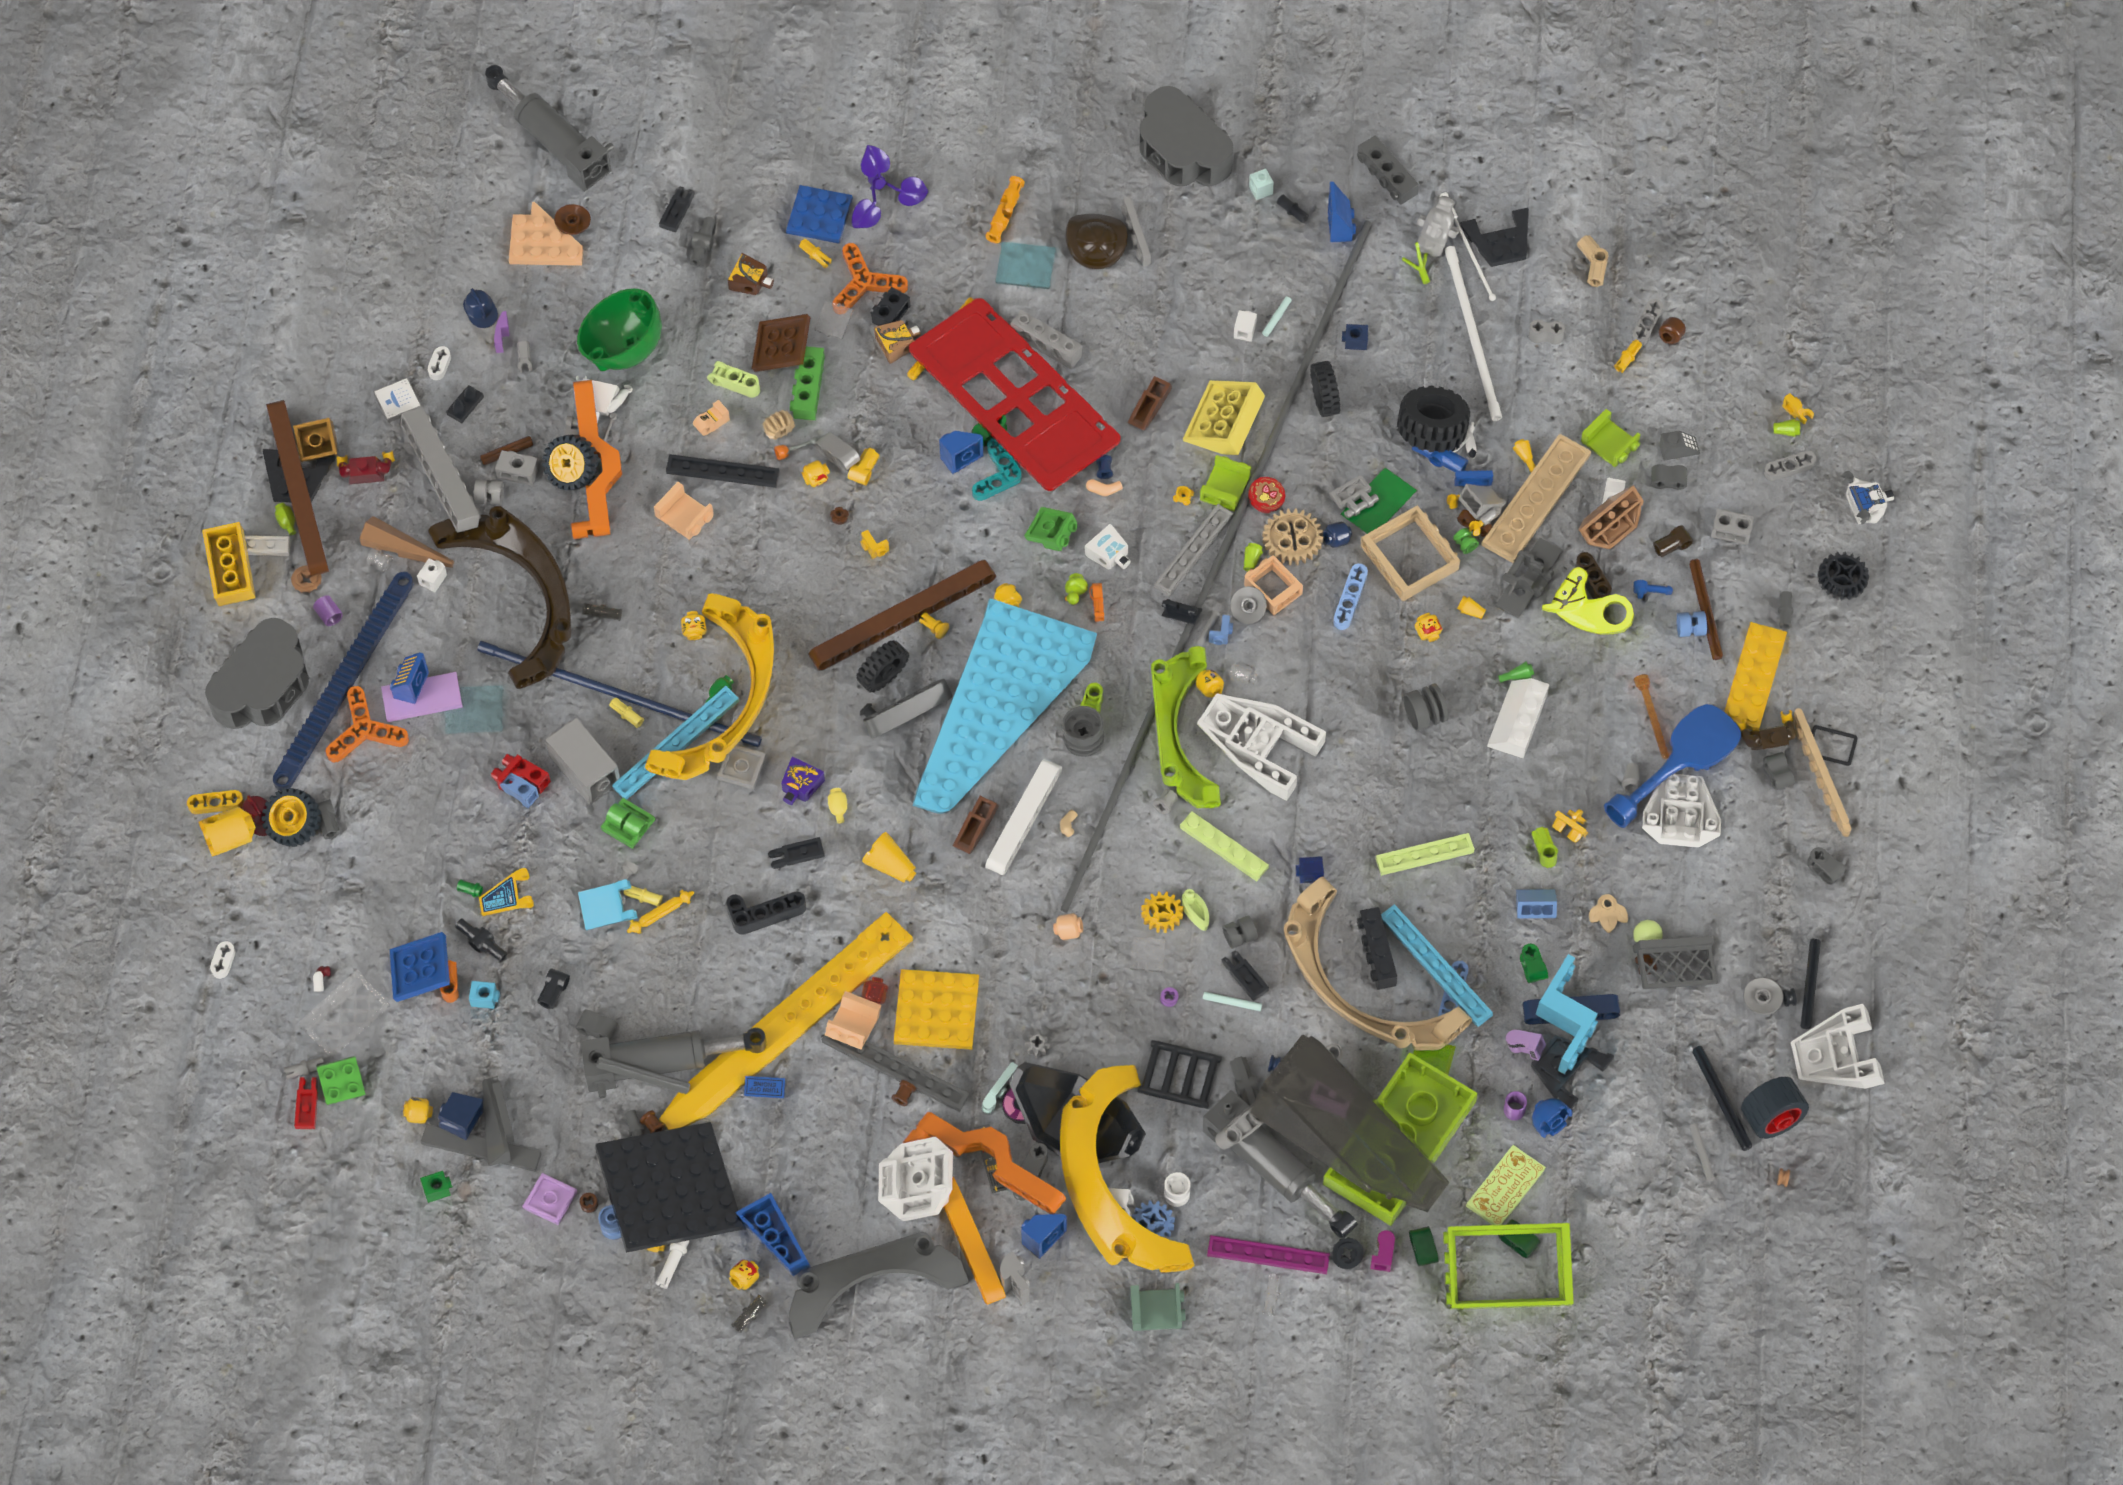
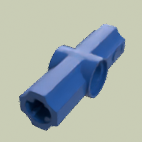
[1412,446,1468,472]

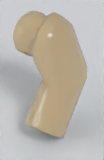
[1060,809,1078,837]

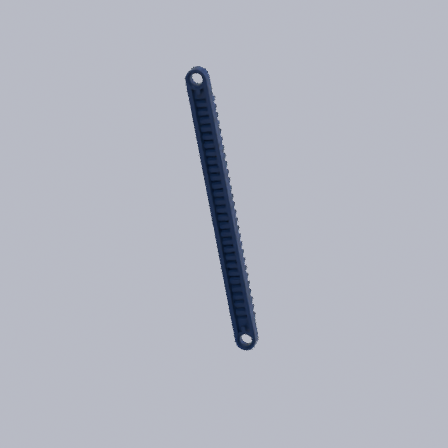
[273,572,413,791]

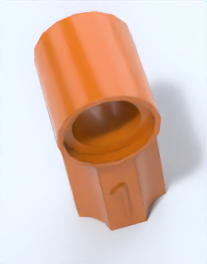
[440,960,459,1003]

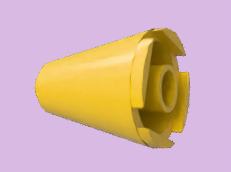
[862,832,917,883]

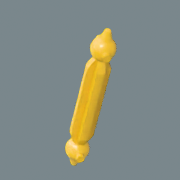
[627,889,694,934]

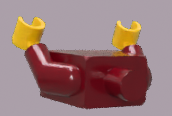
[337,450,395,485]

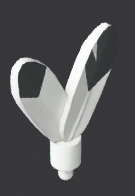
[1452,422,1477,459]

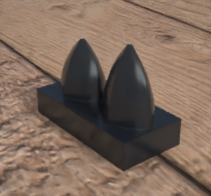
[446,385,484,424]

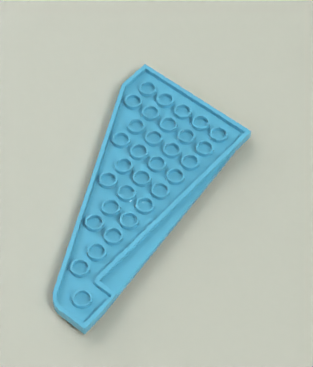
[912,598,1097,814]

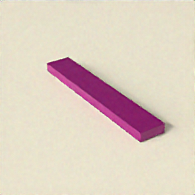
[1207,1235,1330,1275]

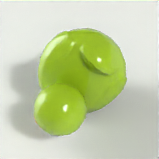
[1065,573,1088,605]

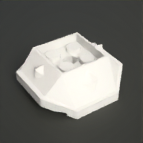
[878,1137,953,1221]

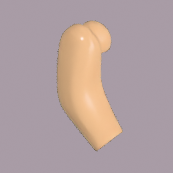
[1086,479,1123,497]

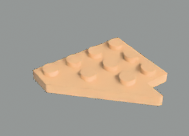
[509,202,583,266]

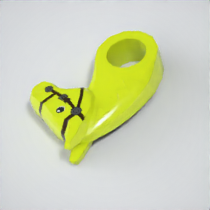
[1542,567,1634,635]

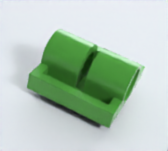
[601,798,655,849]
[316,1056,366,1105]

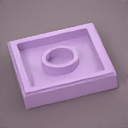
[522,1173,578,1225]

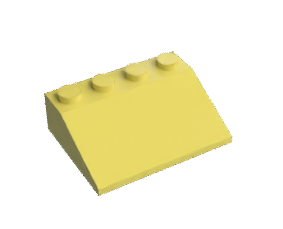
[1183,380,1265,455]

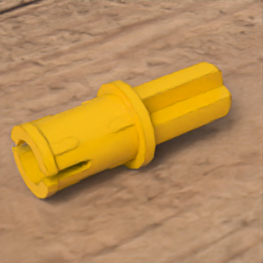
[799,239,832,268]
[1614,339,1642,373]

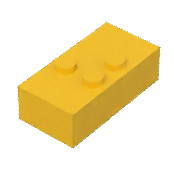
[202,522,256,606]

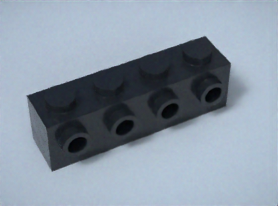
[1357,907,1397,990]

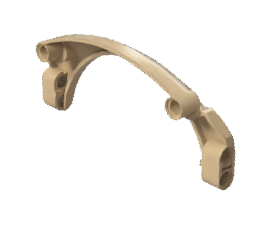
[1284,877,1472,1050]

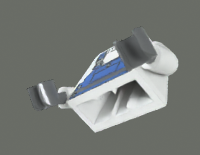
[1841,471,1894,525]

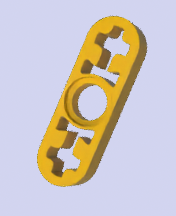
[187,790,244,814]

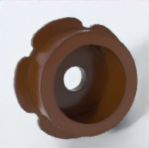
[830,507,849,525]

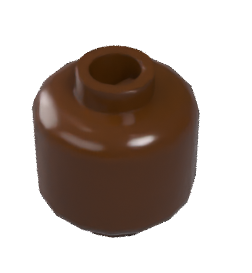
[1659,317,1686,344]

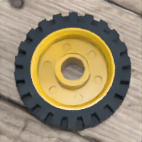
[262,788,321,847]

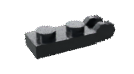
[659,186,695,233]
[768,837,825,869]
[1221,950,1269,1001]

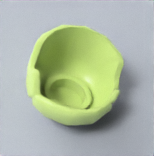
[1633,919,1663,943]

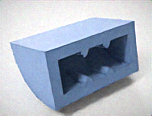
[1516,889,1557,918]

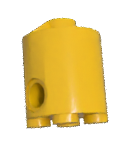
[198,806,256,857]

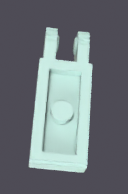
[981,1062,1018,1114]

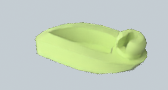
[1181,889,1209,931]

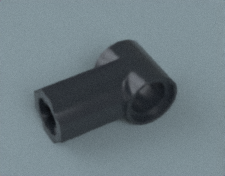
[537,968,570,1009]

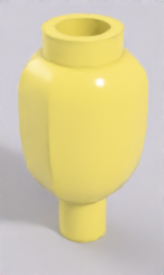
[828,788,847,824]

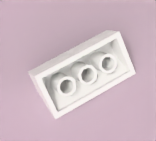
[1487,678,1549,759]

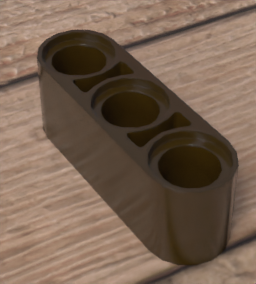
[1575,552,1612,599]

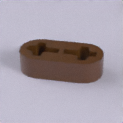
[1457,509,1492,537]

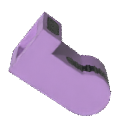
[1506,1030,1546,1061]

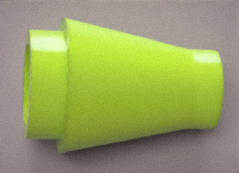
[1774,419,1800,437]
[1243,543,1263,572]

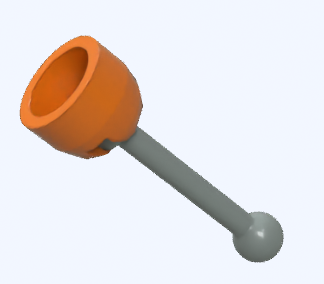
[774,437,818,461]

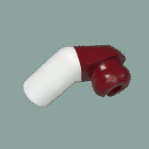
[313,966,331,992]

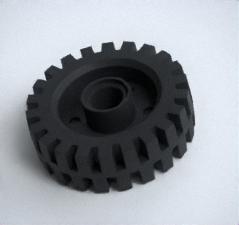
[856,640,909,693]

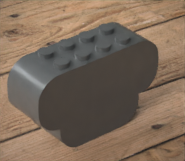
[1139,86,1233,186]
[205,618,309,729]

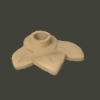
[1589,894,1628,933]

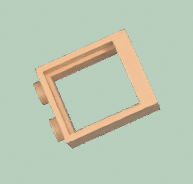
[1244,555,1303,616]

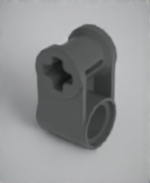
[1807,847,1845,885]

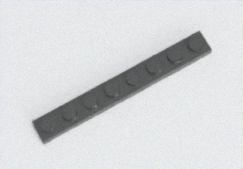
[821,1034,969,1112]

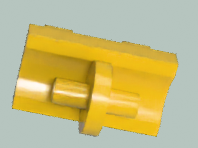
[1552,809,1588,843]

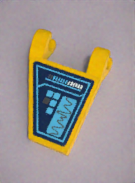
[479,868,534,916]

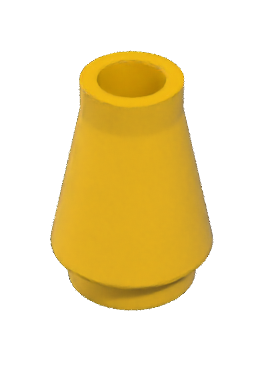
[1457,596,1486,619]

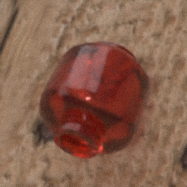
[861,977,889,1005]

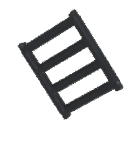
[1137,1040,1222,1109]

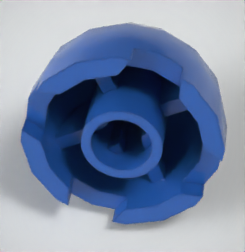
[1532,1098,1572,1138]

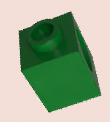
[420,1171,452,1203]

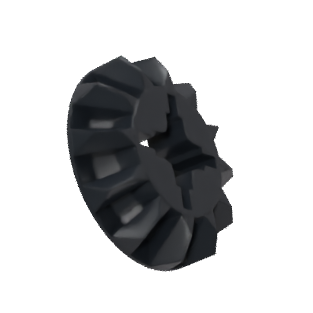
[1331,1237,1364,1269]

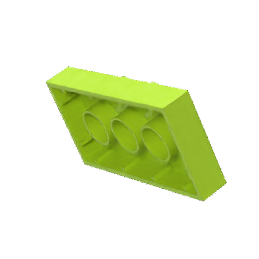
[1323,1052,1477,1226]

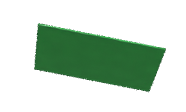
[1340,467,1417,534]

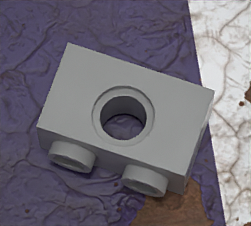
[495,451,539,486]

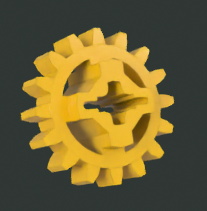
[1141,891,1183,933]

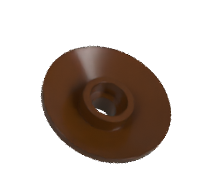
[554,204,591,235]

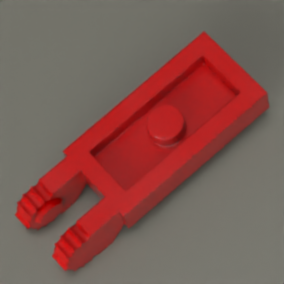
[294,1077,318,1129]

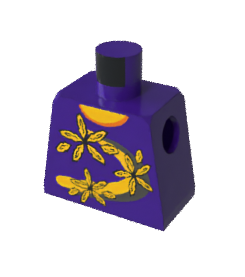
[781,756,825,805]

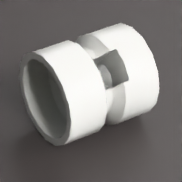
[1164,1172,1190,1207]

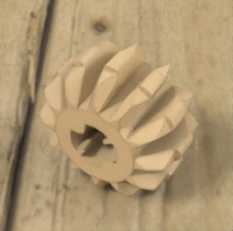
[762,410,795,440]

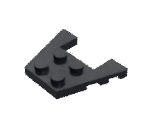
[1460,207,1529,267]
[263,449,336,503]
[1531,1035,1614,1109]

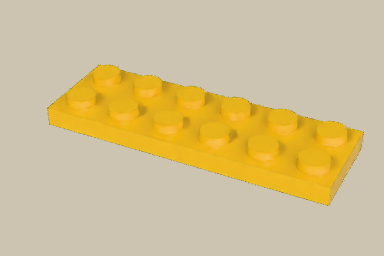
[1724,622,1787,731]

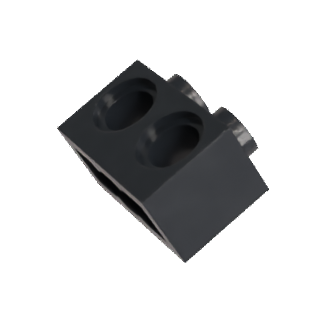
[871,287,910,326]

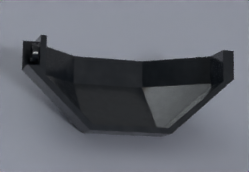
[1010,1062,1146,1164]

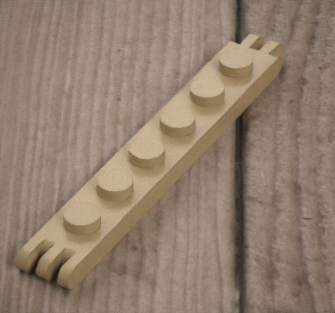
[1793,708,1851,837]

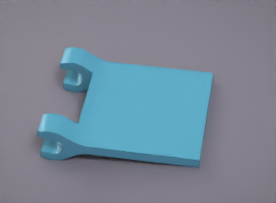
[578,879,638,930]

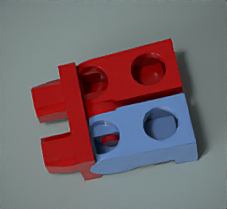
[491,754,551,809]

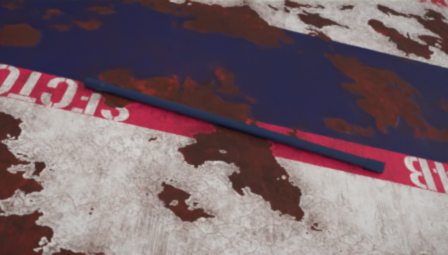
[477,641,762,747]

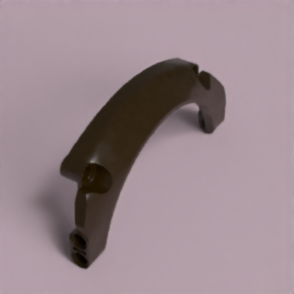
[428,506,571,689]

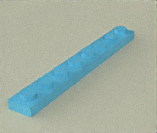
[612,686,739,800]
[1381,904,1493,1027]

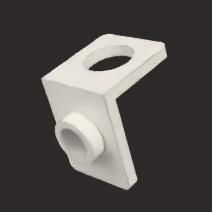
[1602,478,1626,504]

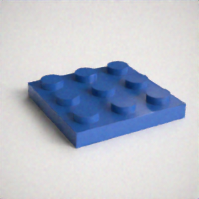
[786,185,853,244]
[389,932,450,1002]

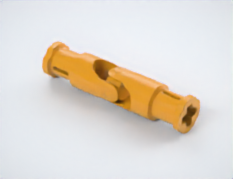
[985,176,1025,243]

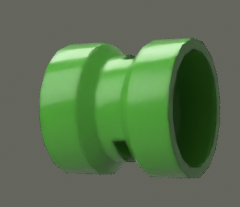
[1453,528,1479,554]

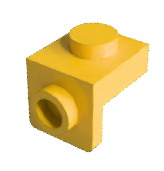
[860,530,889,559]

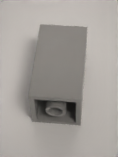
[545,718,620,805]

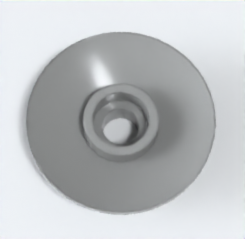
[1230,586,1267,624]
[1743,978,1783,1015]

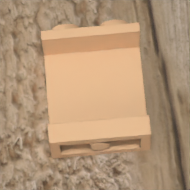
[654,482,714,540]
[825,991,882,1049]

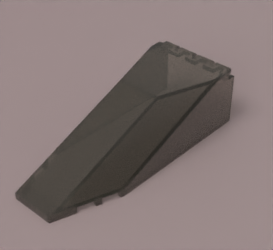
[1250,1035,1450,1212]

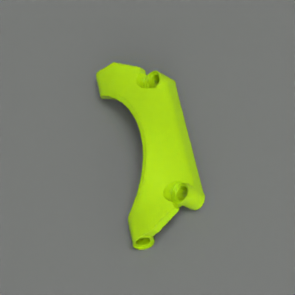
[1151,646,1221,808]

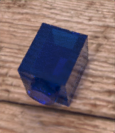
[1295,856,1324,884]

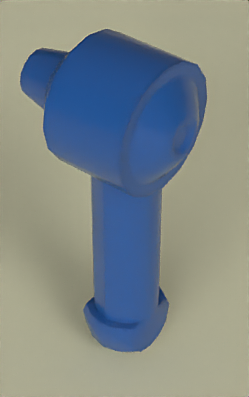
[1633,580,1673,599]

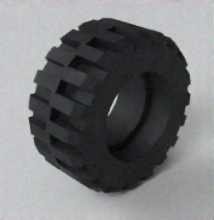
[1397,386,1470,453]

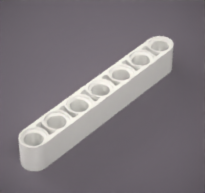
[985,759,1062,875]

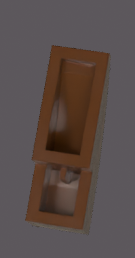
[1127,376,1172,431]
[953,796,999,854]

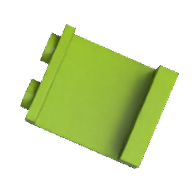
[1581,409,1641,467]
[1200,455,1251,512]

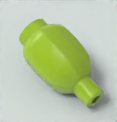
[275,503,296,536]

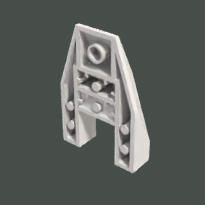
[1197,694,1326,801]

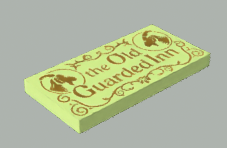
[1466,1145,1546,1225]

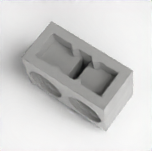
[1711,509,1754,545]

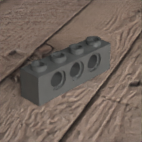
[1357,135,1419,205]

